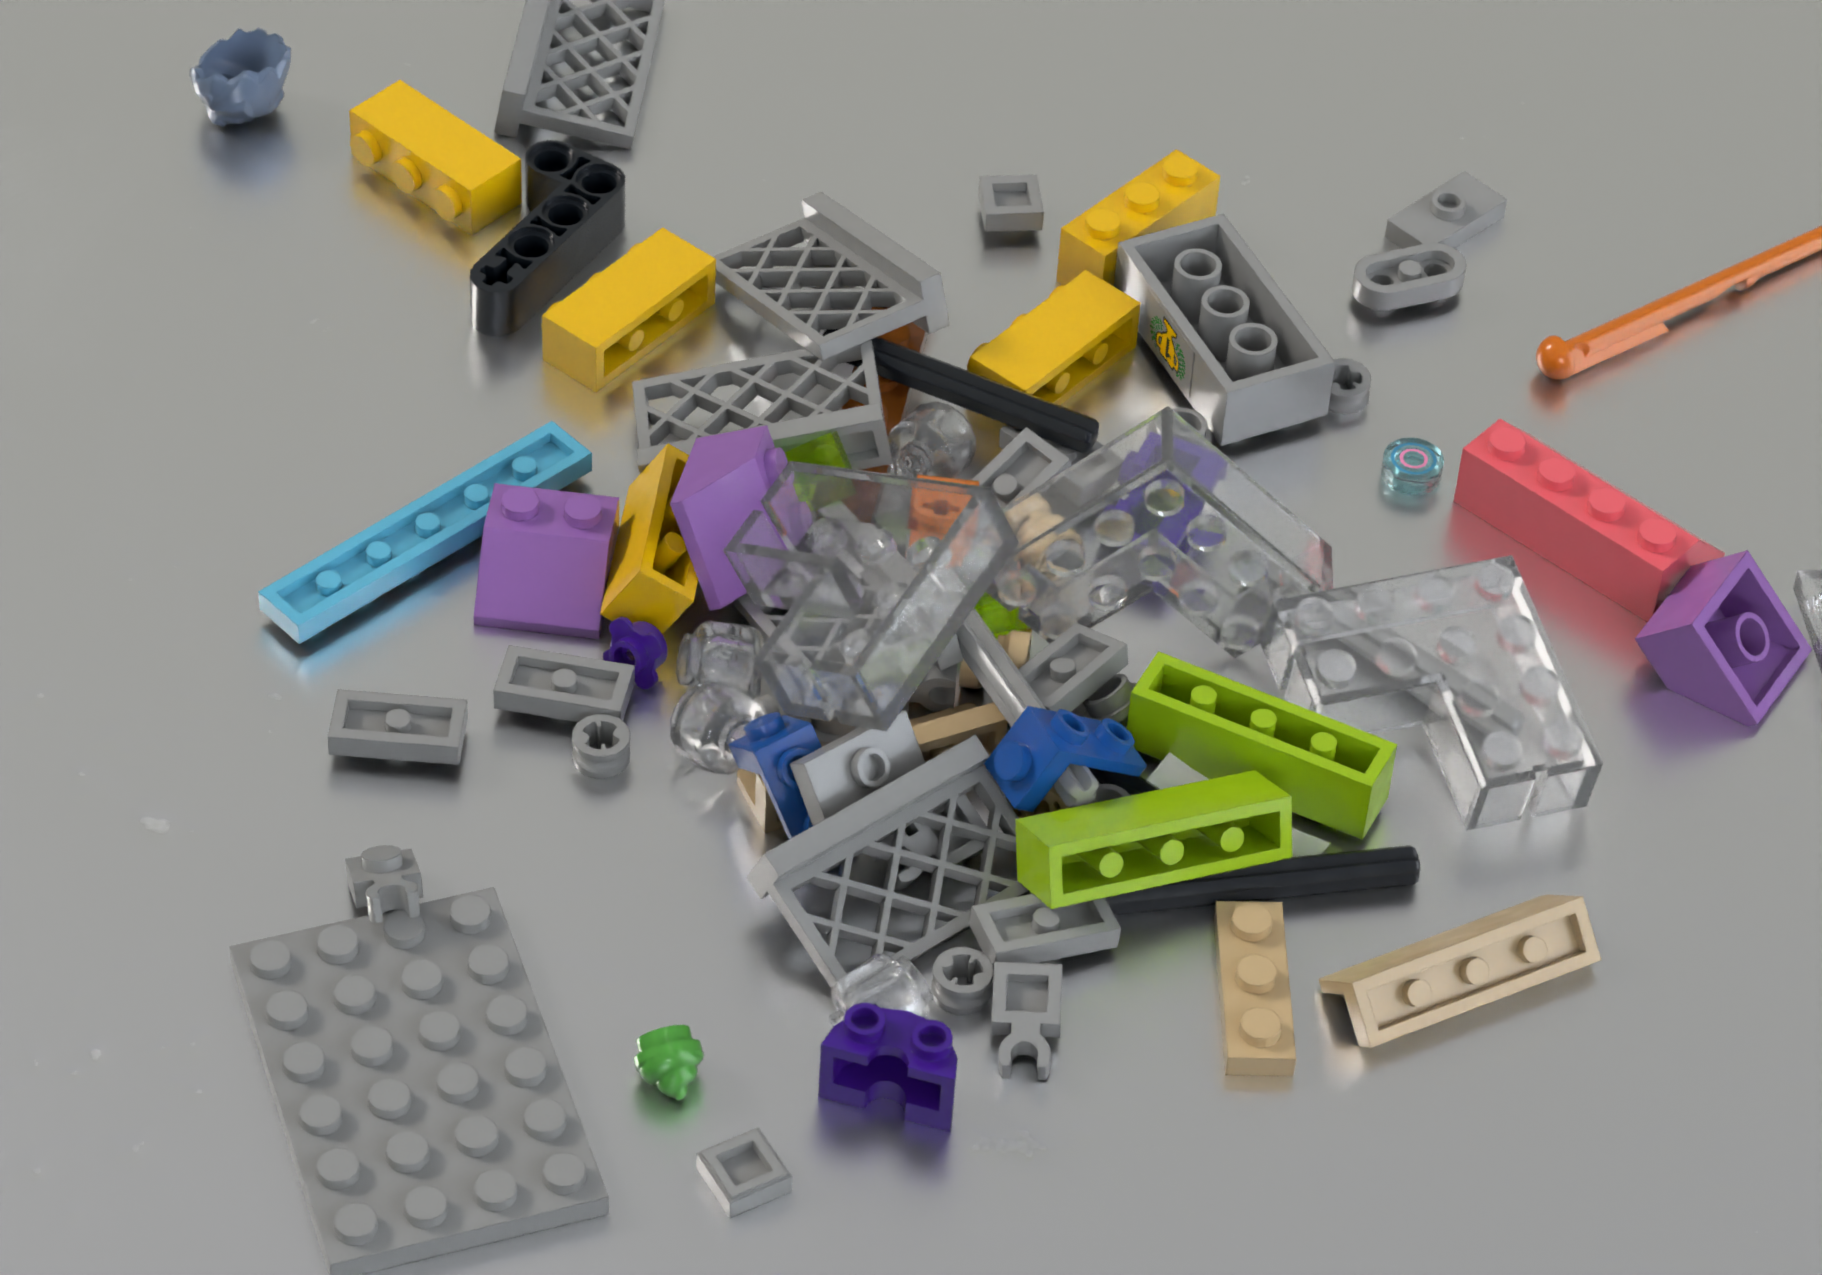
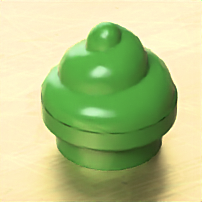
[633,1025,704,1100]

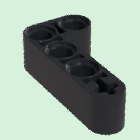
[470,140,625,337]

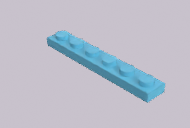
[258,421,592,644]

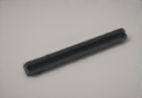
[823,329,1099,453]
[1105,845,1420,915]

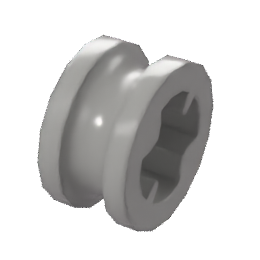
[1328,358,1371,415]
[572,714,630,779]
[931,947,993,1015]

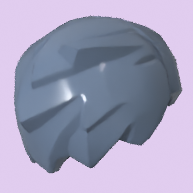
[190,27,291,127]

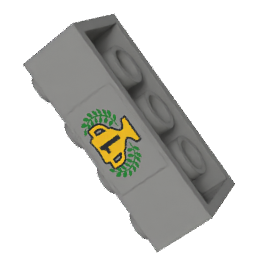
[1114,214,1335,446]

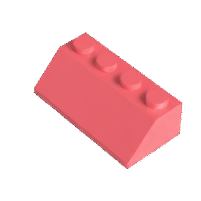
[1453,419,1725,622]

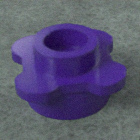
[603,617,668,689]

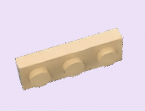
[1213,901,1296,1076]

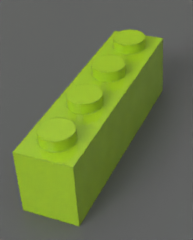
[1127,651,1397,840]
[1015,770,1292,909]

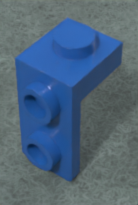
[984,706,1147,812]
[728,712,822,839]

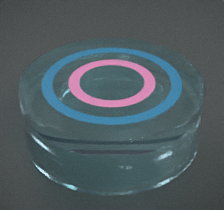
[1381,438,1444,495]

